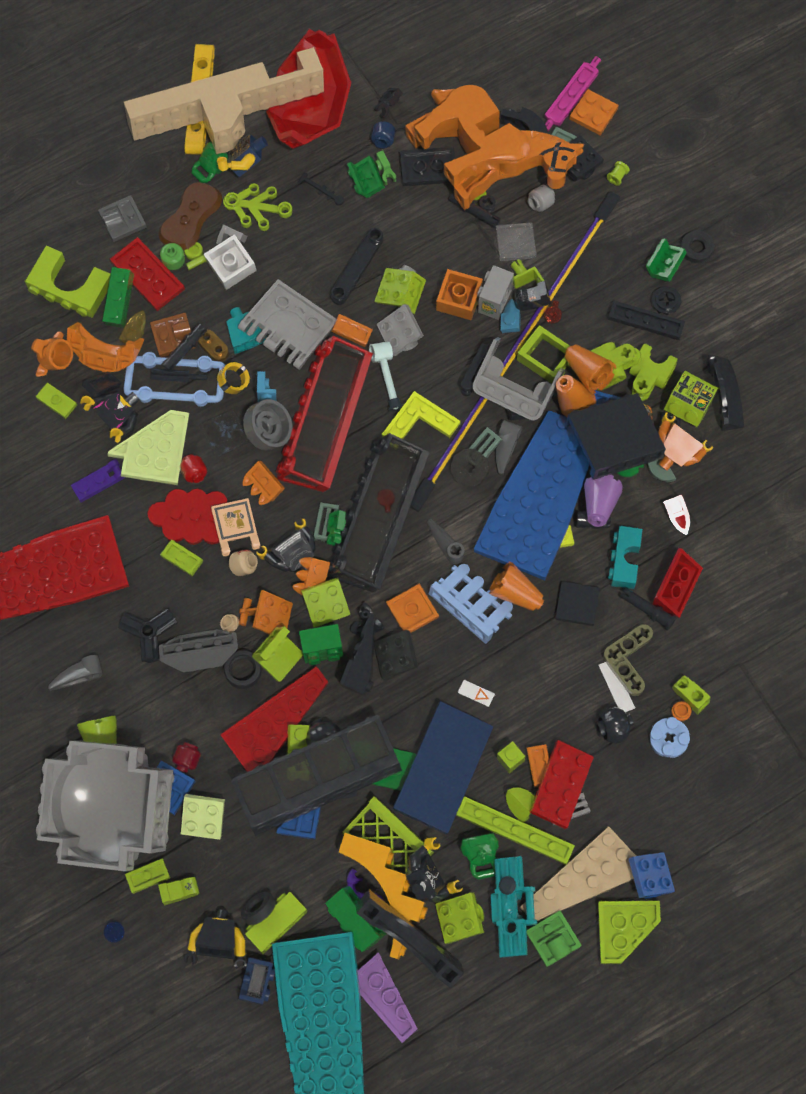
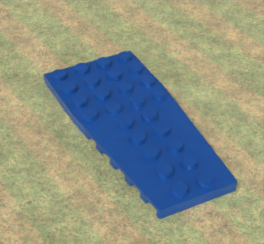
[474,411,590,580]

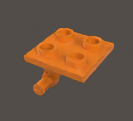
[239,590,293,634]

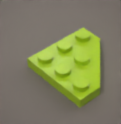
[598,901,661,964]

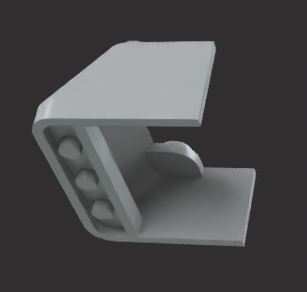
[473,337,565,420]

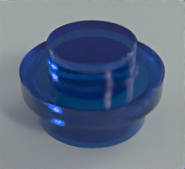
[104,922,125,943]

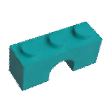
[608,526,642,589]

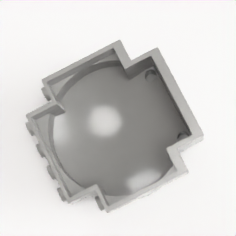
[36,741,174,871]

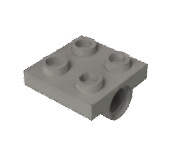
[377,304,424,356]

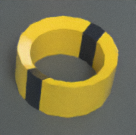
[217,362,250,394]

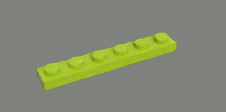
[456,796,575,865]

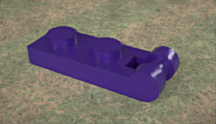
[71,459,125,503]

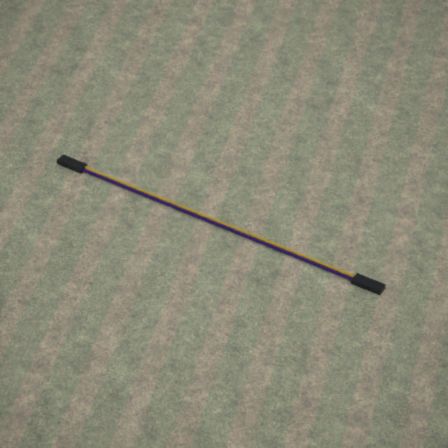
[410,191,620,512]

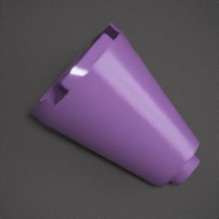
[584,475,623,527]

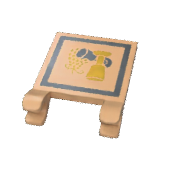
[211,498,260,557]

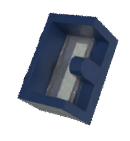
[238,958,275,1005]

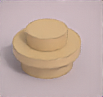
[220,614,239,633]

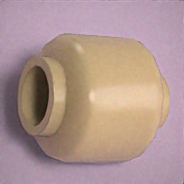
[229,550,258,576]

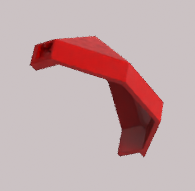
[266,29,351,149]

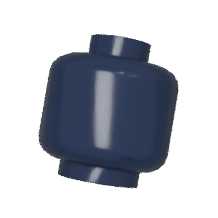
[371,121,396,149]

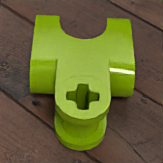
[591,342,641,391]
[629,344,678,401]

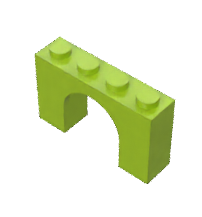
[25,246,111,318]

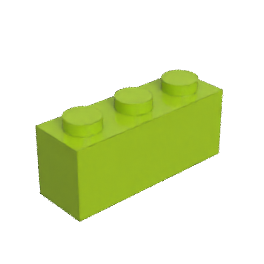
[245,892,307,954]

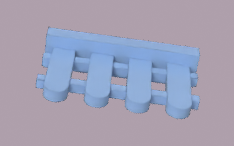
[429,564,513,644]

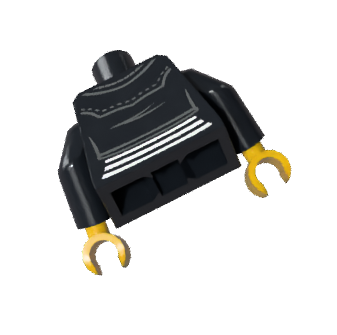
[256,519,316,572]

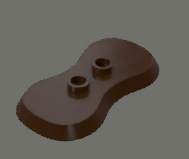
[159,182,222,250]

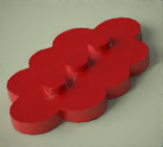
[148,489,228,545]

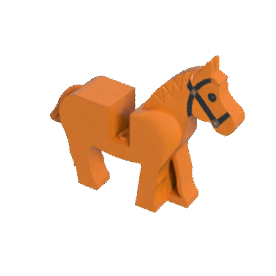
[405,85,584,210]

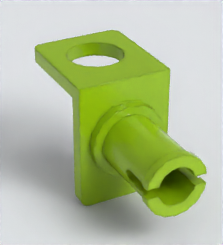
[511,259,544,289]

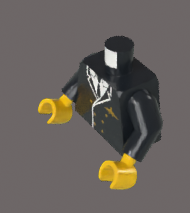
[406,837,463,903]

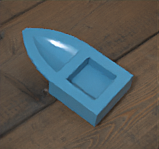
[501,299,520,333]

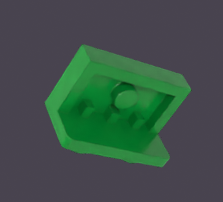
[347,156,385,198]
[646,238,687,282]

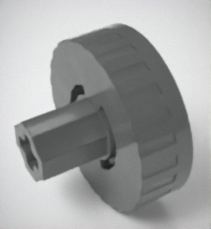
[243,399,292,451]

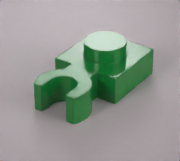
[327,510,346,546]

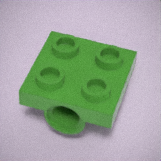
[526,911,582,968]

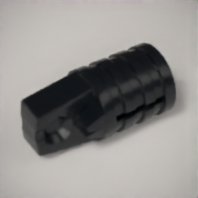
[576,511,611,529]

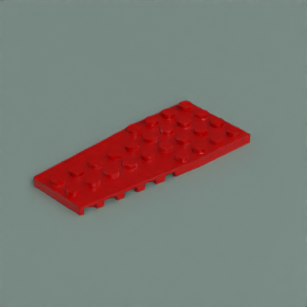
[0,515,130,620]

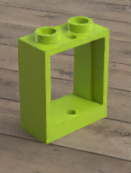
[517,325,571,384]

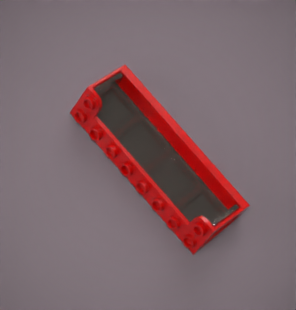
[276,336,373,492]

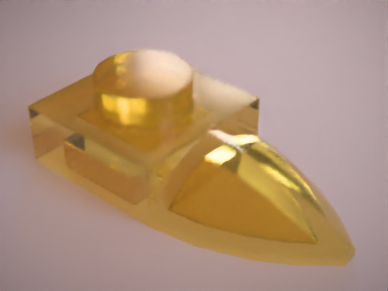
[119,311,146,344]

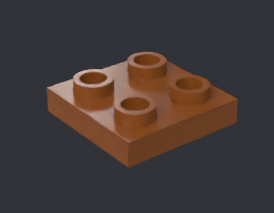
[150,313,196,357]

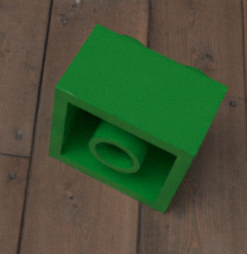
[299,624,344,665]

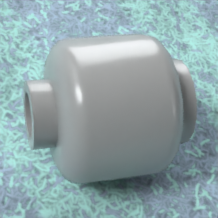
[528,185,555,212]

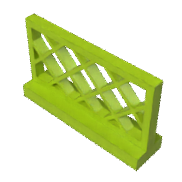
[343,796,434,872]

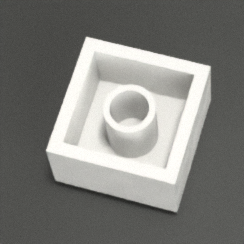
[204,234,257,290]

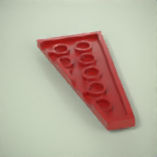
[221,666,328,772]

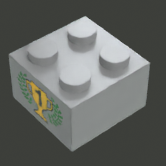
[477,265,514,320]

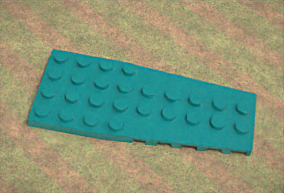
[272,932,364,1094]

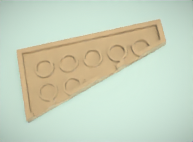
[520,827,636,922]

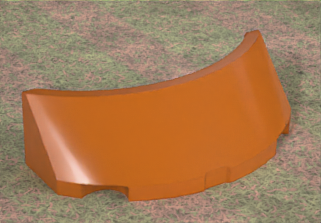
[67,322,144,372]

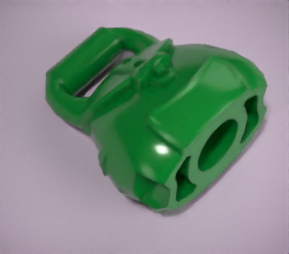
[192,141,229,183]
[460,833,499,880]

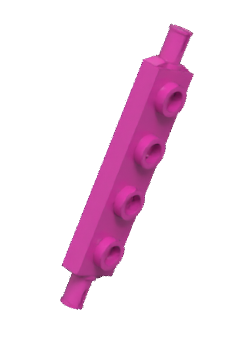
[545,56,601,131]

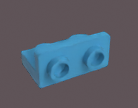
[257,372,277,402]

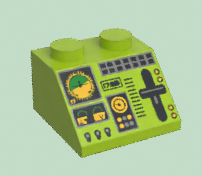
[664,371,718,427]

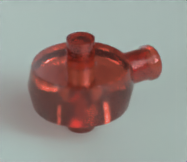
[544,300,562,324]
[377,489,395,513]

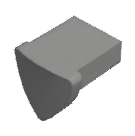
[216,224,248,245]

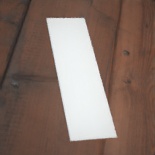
[599,662,635,712]

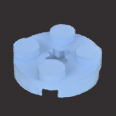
[650,717,690,758]

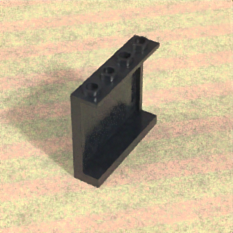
[566,393,666,480]

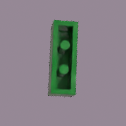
[103,267,134,328]
[325,886,386,952]

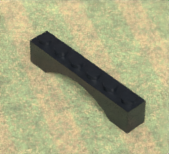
[356,890,464,988]

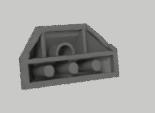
[159,629,238,672]

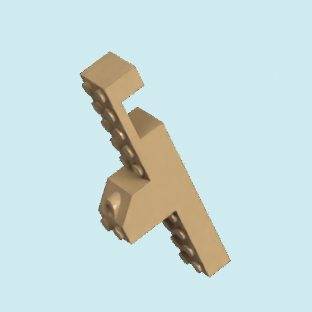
[124,47,324,154]

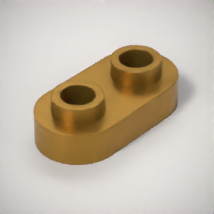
[198,330,229,362]

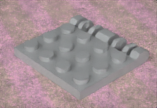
[238,279,336,370]

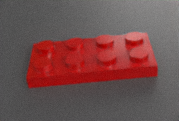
[110,237,185,311]
[530,740,594,829]

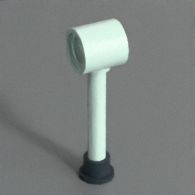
[369,341,403,412]

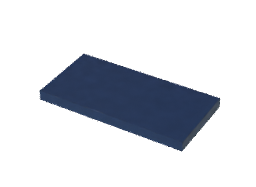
[393,701,494,835]

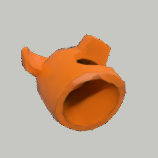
[31,332,73,377]

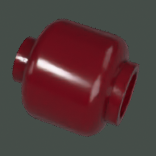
[172,742,201,773]

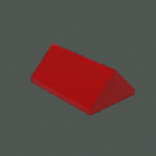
[653,548,703,618]

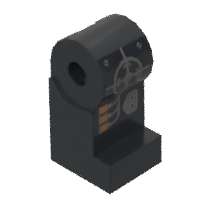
[514,281,551,311]

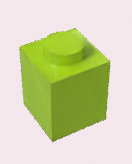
[497,741,525,774]

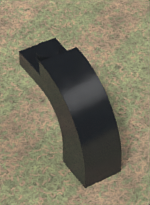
[500,107,548,134]

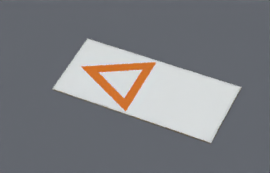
[458,680,495,707]

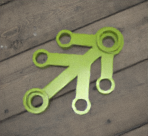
[223,183,292,231]

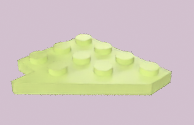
[108,410,189,485]

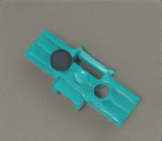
[491,856,537,958]

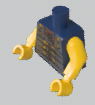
[217,134,268,177]

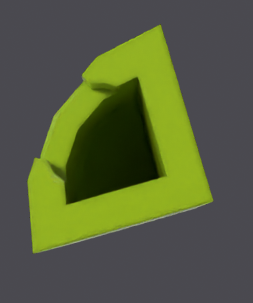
[506,788,535,823]

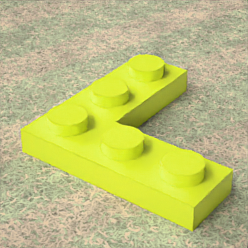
[382,391,460,447]

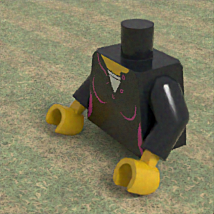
[80,392,140,443]

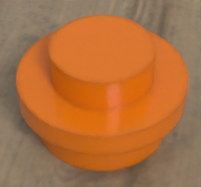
[671,701,691,721]

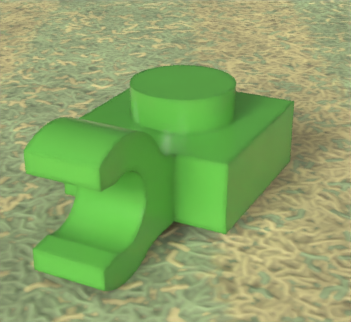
[375,151,396,185]

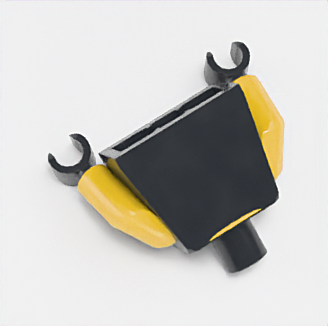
[184,910,247,969]

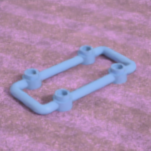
[124,352,226,407]

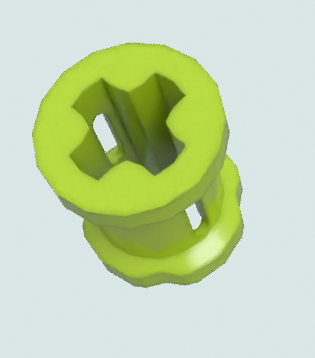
[607,161,630,186]

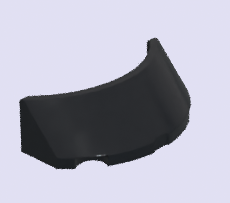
[706,355,744,431]

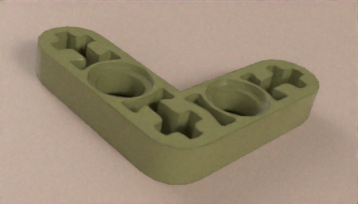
[603,625,653,696]

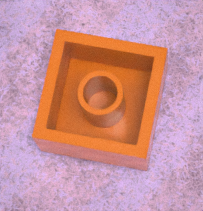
[436,269,483,320]

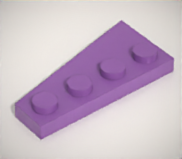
[358,952,417,1043]

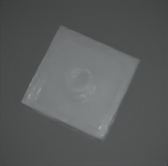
[496,222,536,261]

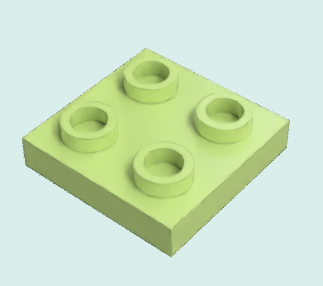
[181,794,225,840]

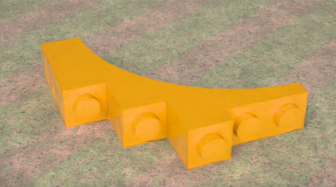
[339,833,428,959]

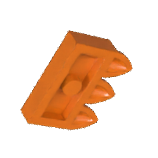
[243,461,285,505]
[292,557,330,595]

